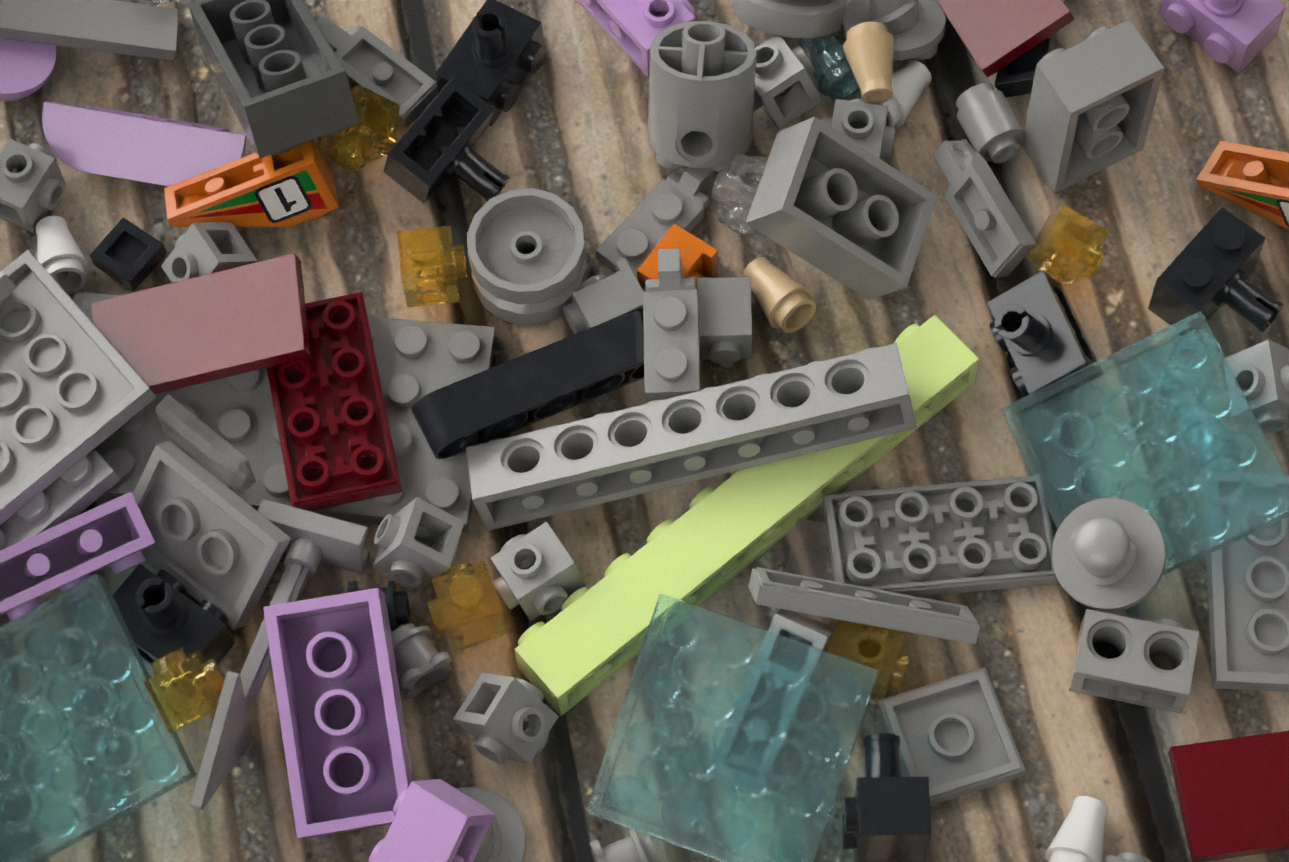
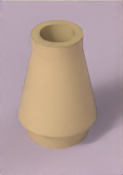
[843,21,894,104]
[742,257,816,333]

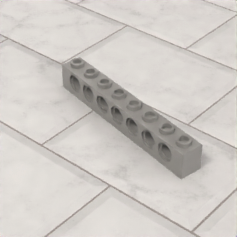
[466,343,917,531]

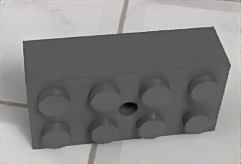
[188,0,359,158]

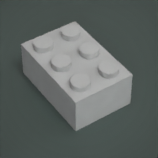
[1022,19,1164,193]
[745,116,937,300]

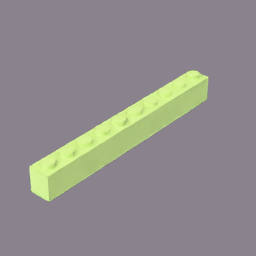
[514,315,979,716]

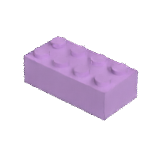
[263,588,414,838]

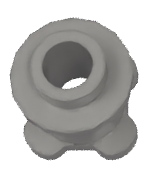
[391,623,453,699]
[589,828,660,862]

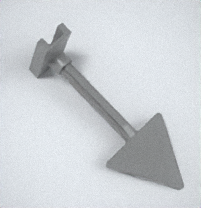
[190,499,370,810]

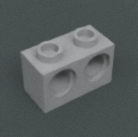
[1069,609,1200,714]

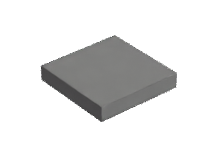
[877,667,1025,806]

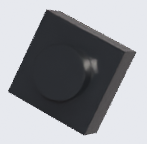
[995,38,1057,98]
[89,217,167,292]

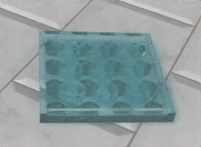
[1001,311,1289,575]
[0,574,197,862]
[586,594,880,862]

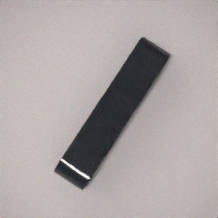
[411,309,644,460]

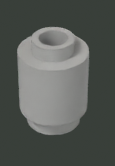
[956,83,1026,163]

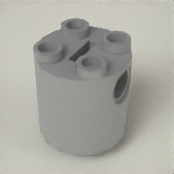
[648,21,757,173]

